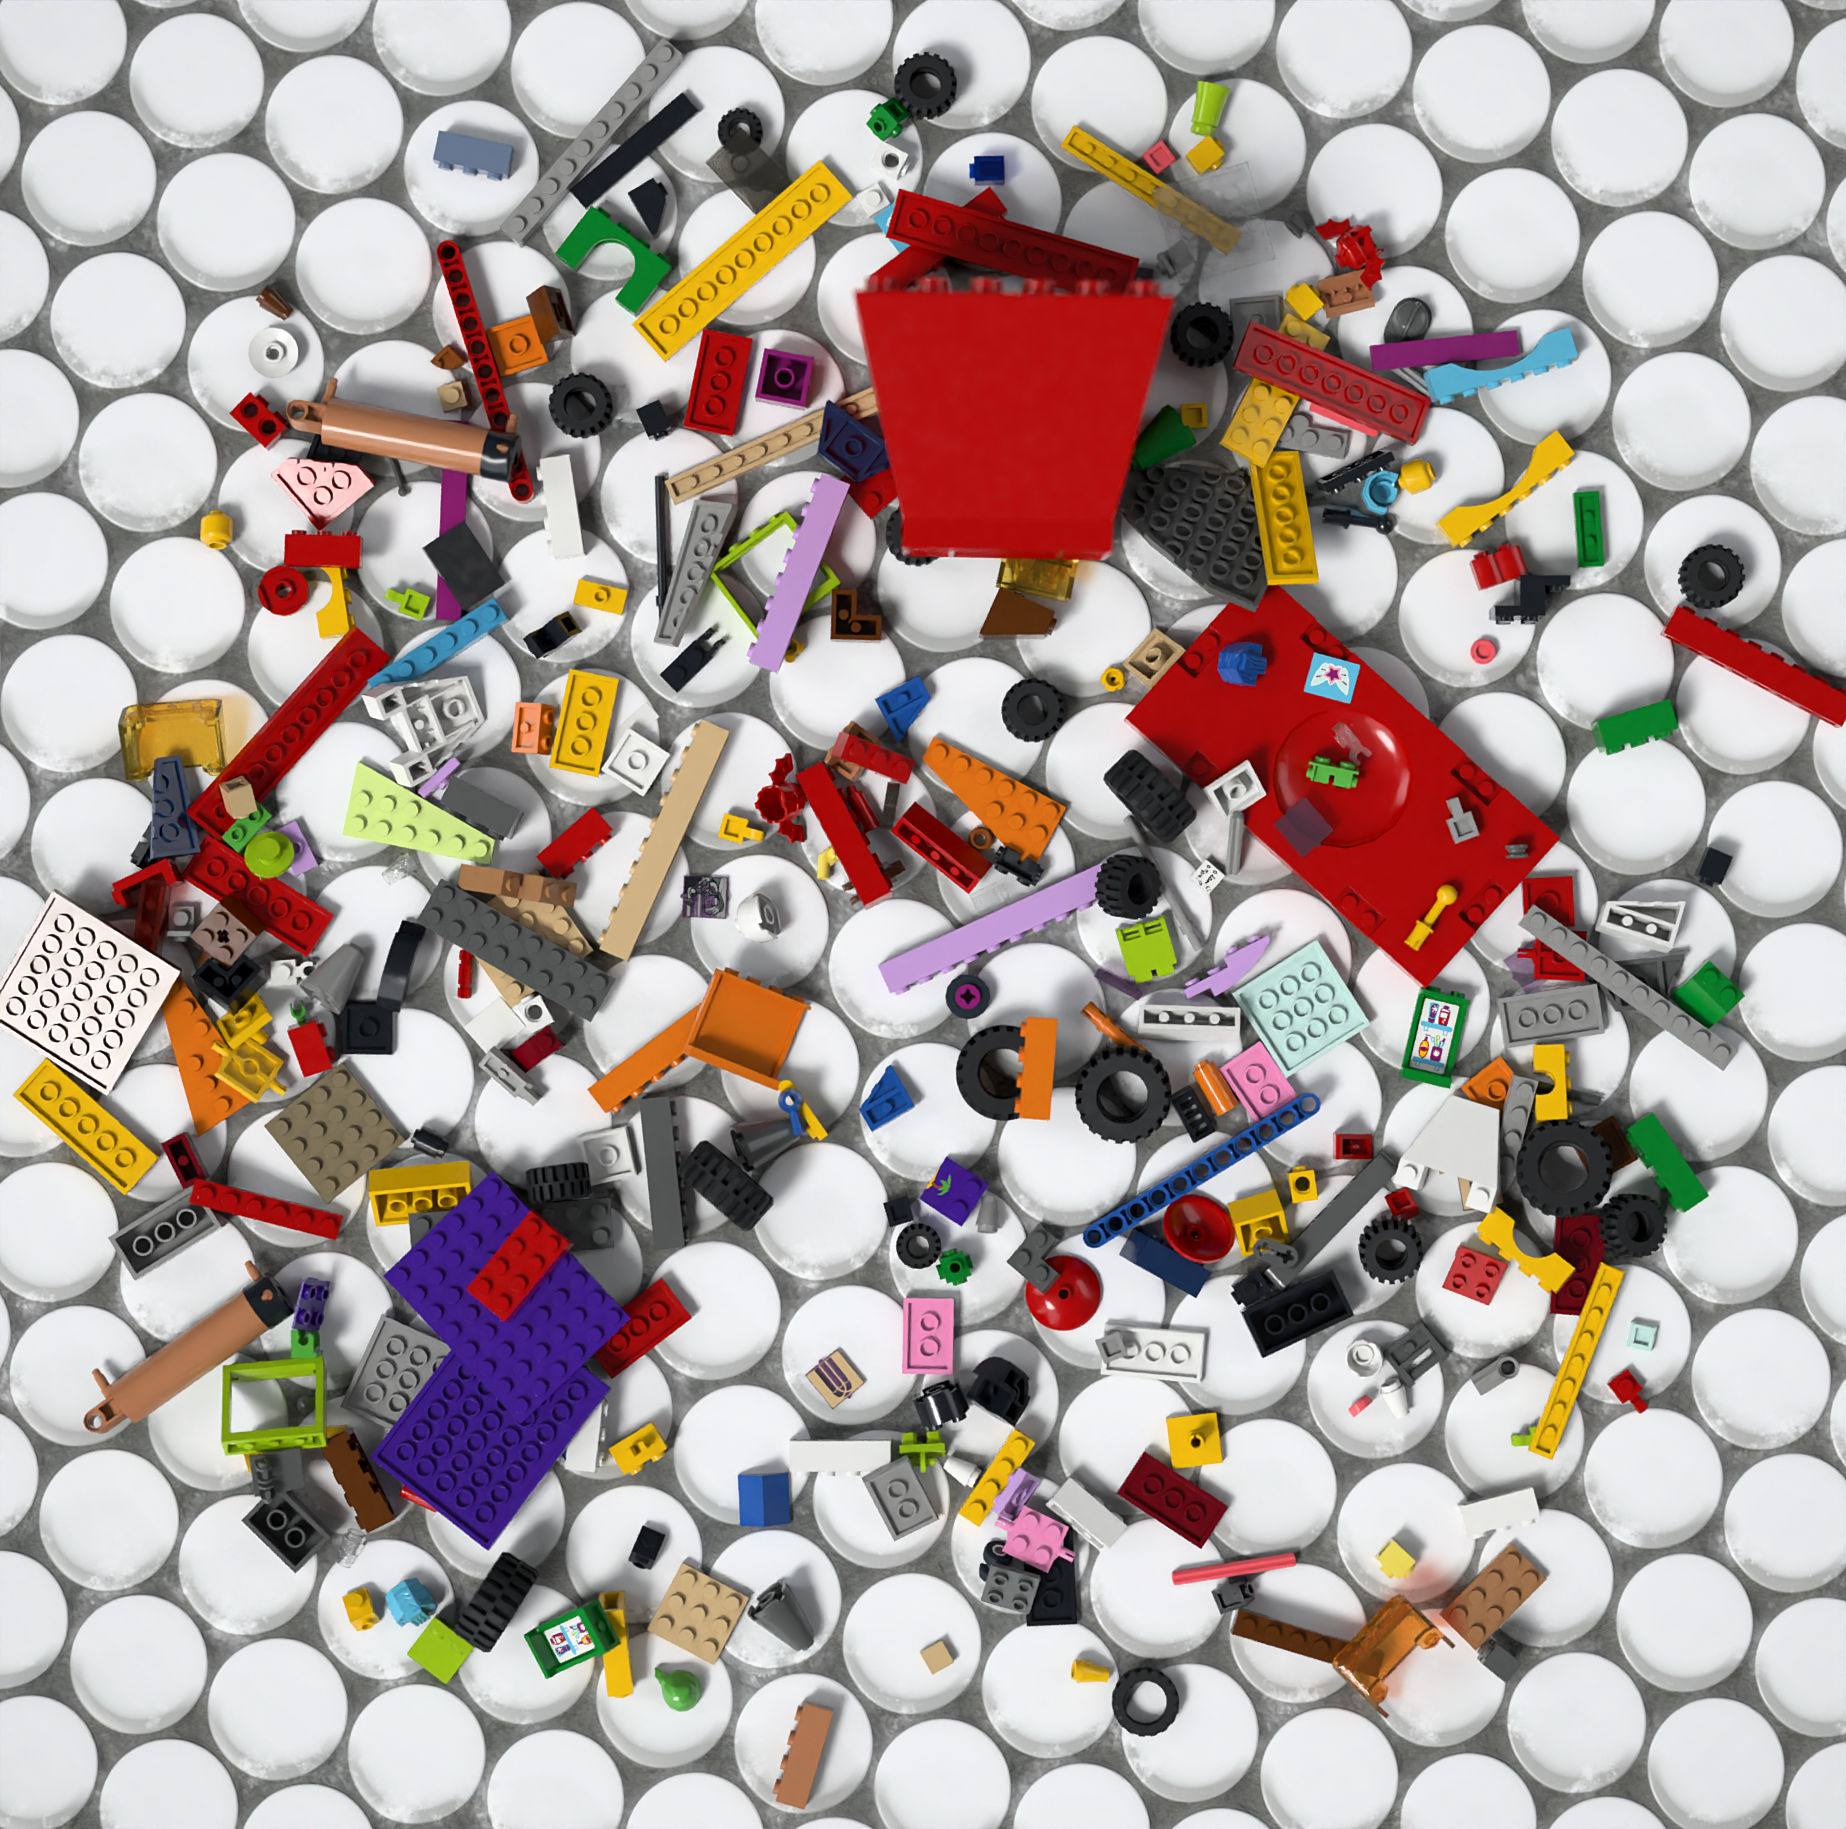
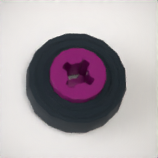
[945,974,990,1019]

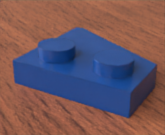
[875,675,931,742]
[859,1065,915,1133]

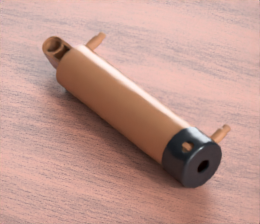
[286,377,522,483]
[83,1260,295,1434]

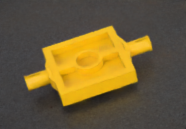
[211,1038,288,1103]

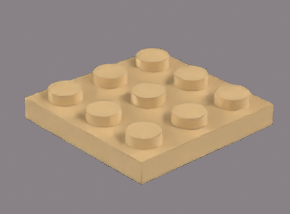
[647,1562,749,1665]

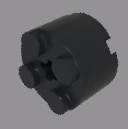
[912,1379,970,1432]

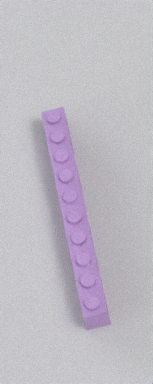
[878,861,1107,996]

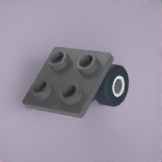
[979,1540,1040,1614]

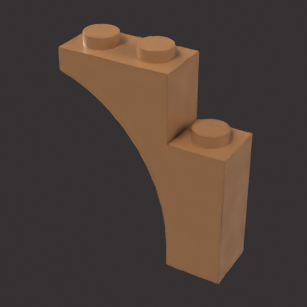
[457,864,577,908]

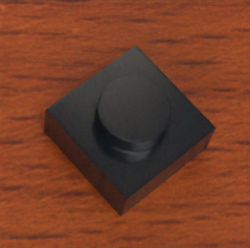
[883,1196,914,1227]

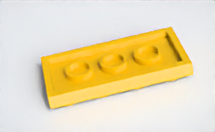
[549,669,619,778]

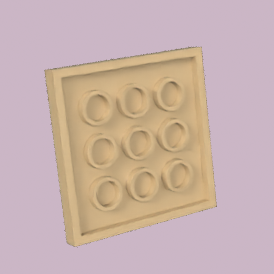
[475,868,594,1008]

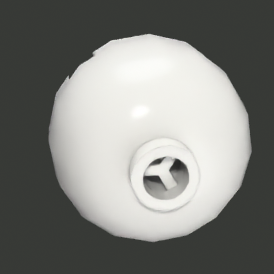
[735,891,781,943]

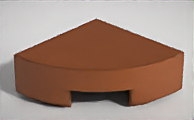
[430,344,466,370]

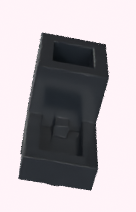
[523,611,582,659]

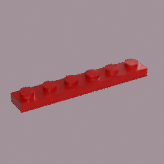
[189,1177,343,1240]

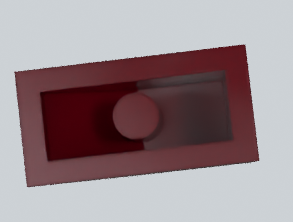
[509,1025,564,1073]

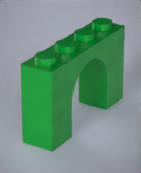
[555,206,672,317]

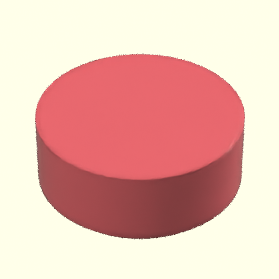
[1470,639,1496,665]
[1348,1394,1373,1417]

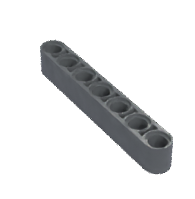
[1261,1150,1398,1292]

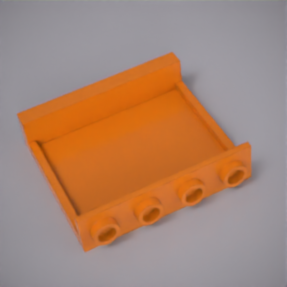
[682,967,812,1091]

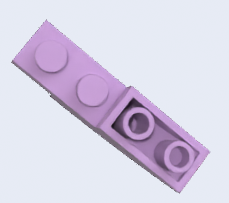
[1182,933,1271,999]

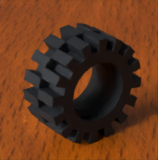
[717,108,763,156]
[896,1223,941,1269]

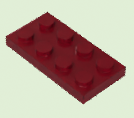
[1549,1214,1605,1316]
[1116,1451,1228,1549]

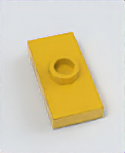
[573,579,628,616]

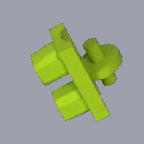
[899,1431,945,1473]

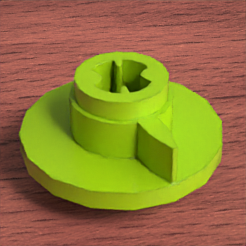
[244,831,295,881]

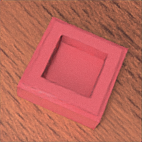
[1142,140,1177,176]

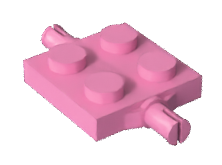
[994,1505,1076,1573]

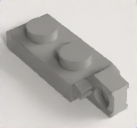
[478,1046,545,1106]

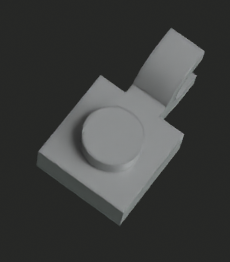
[1446,797,1479,844]

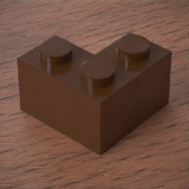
[830,589,882,643]

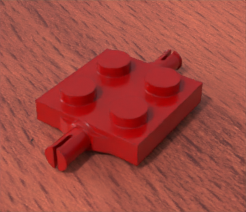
[1517,930,1603,982]

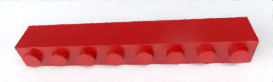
[1660,605,1846,728]

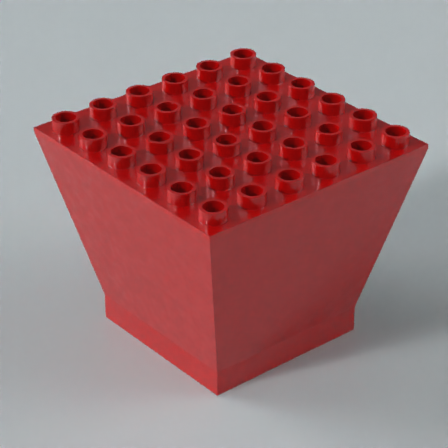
[854,276,1173,560]

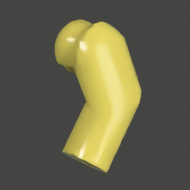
[817,846,839,880]

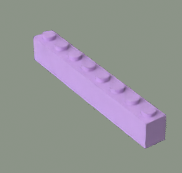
[747,474,850,674]

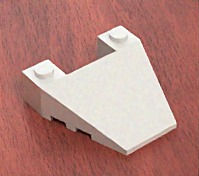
[361,675,485,788]
[1393,1095,1501,1214]

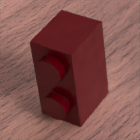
[161,1132,210,1189]

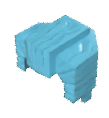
[1360,470,1398,515]
[385,1578,437,1627]

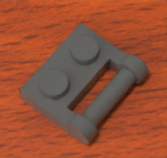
[1382,1322,1449,1388]

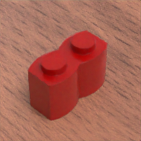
[1469,543,1528,591]

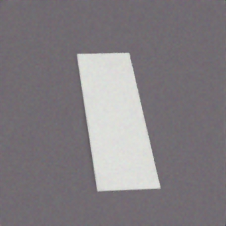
[602,702,660,764]

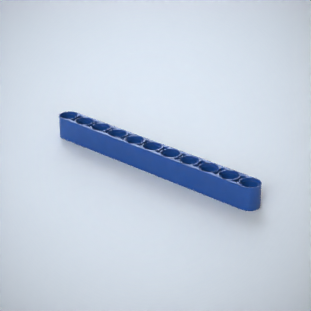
[1083,1092,1321,1248]

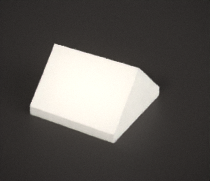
[1203,760,1267,822]

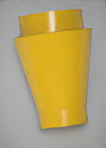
[1071,1658,1109,1683]

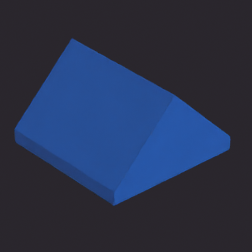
[738,1472,791,1527]

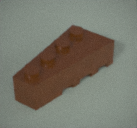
[320,1428,397,1533]

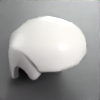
[1345,1338,1383,1379]

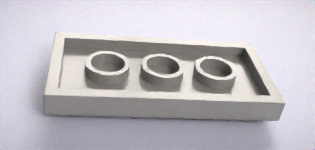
[1496,984,1605,1049]

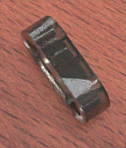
[880,782,900,830]

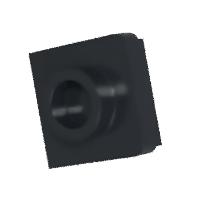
[628,1526,666,1570]

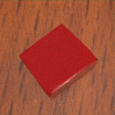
[1385,1187,1419,1221]

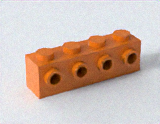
[1014,1017,1058,1121]

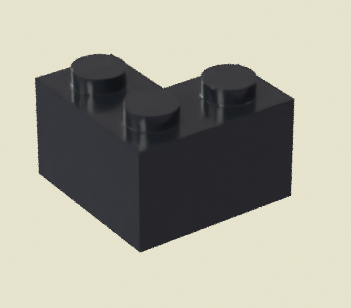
[192,955,267,1016]

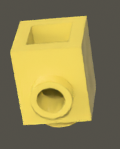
[1374,1538,1416,1580]

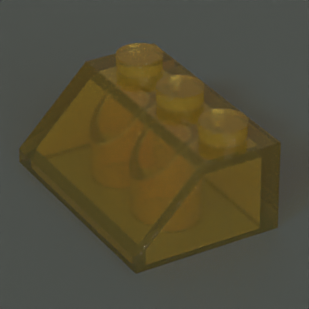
[996,558,1078,603]

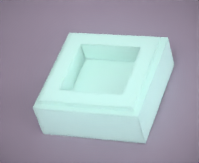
[1626,1322,1657,1352]

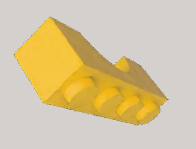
[316,534,356,640]
[1476,1206,1576,1294]
[958,1427,1035,1527]

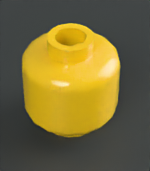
[1397,458,1436,495]
[200,510,233,550]

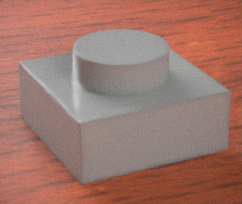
[1095,1331,1128,1364]

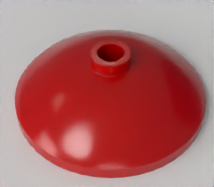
[1163,1195,1235,1263]
[1025,1255,1101,1331]

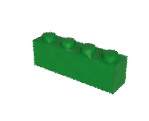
[1624,1112,1709,1213]

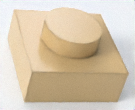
[437,381,468,413]

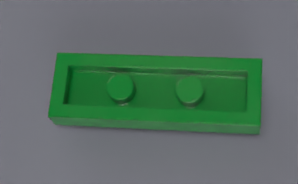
[1572,491,1604,568]

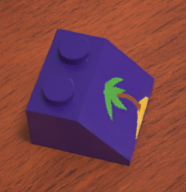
[919,1156,989,1227]

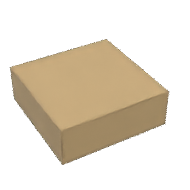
[920,1639,954,1675]

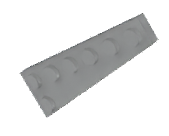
[653,500,738,647]

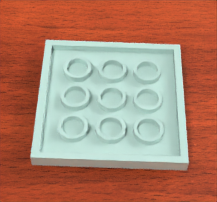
[1232,940,1371,1078]

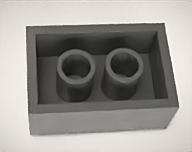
[440,776,524,841]
[241,1491,334,1574]

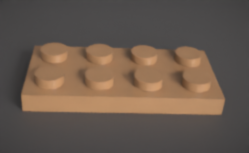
[1439,1543,1547,1651]

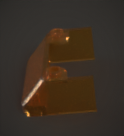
[1332,1595,1456,1718]

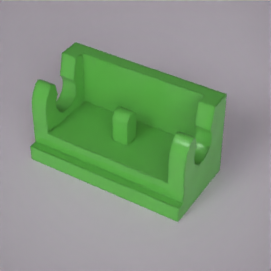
[291,1329,323,1358]

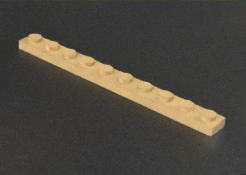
[664,386,879,506]

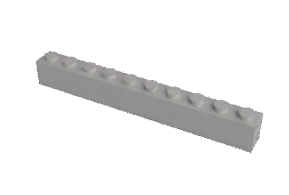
[500,38,684,248]

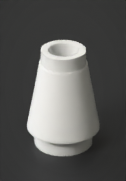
[1380,1378,1410,1418]
[943,1455,982,1488]

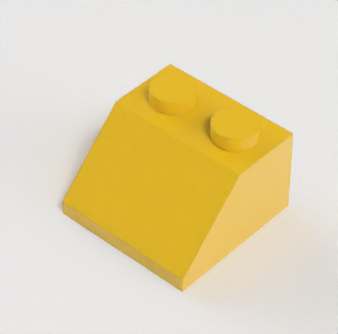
[1227,1189,1290,1257]

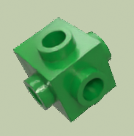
[866,97,911,141]
[936,1248,974,1286]

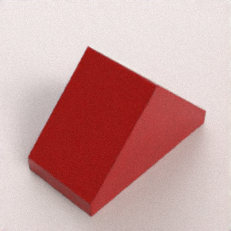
[1333,1134,1372,1159]

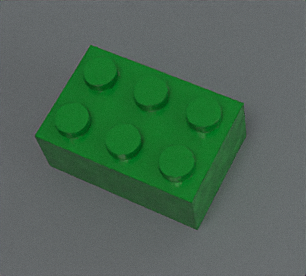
[1590,699,1679,756]

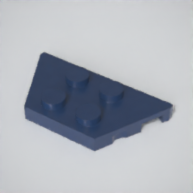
[817,399,891,484]

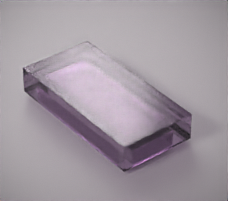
[1093,969,1142,1001]

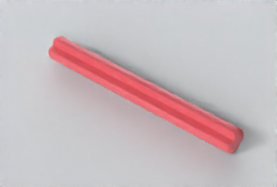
[1172,1552,1296,1585]

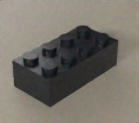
[1240,1268,1354,1358]

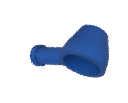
[778,1088,806,1135]

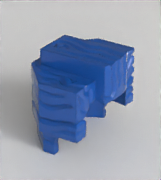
[1217,642,1267,686]

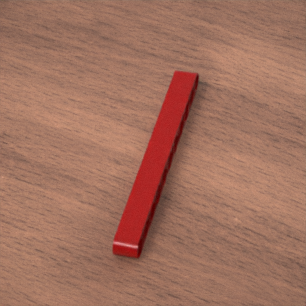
[437,240,535,504]

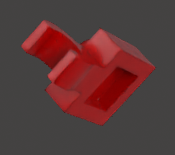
[1607,1369,1648,1414]

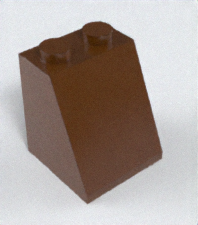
[979,587,1057,640]

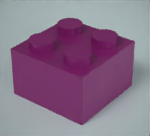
[755,348,814,411]

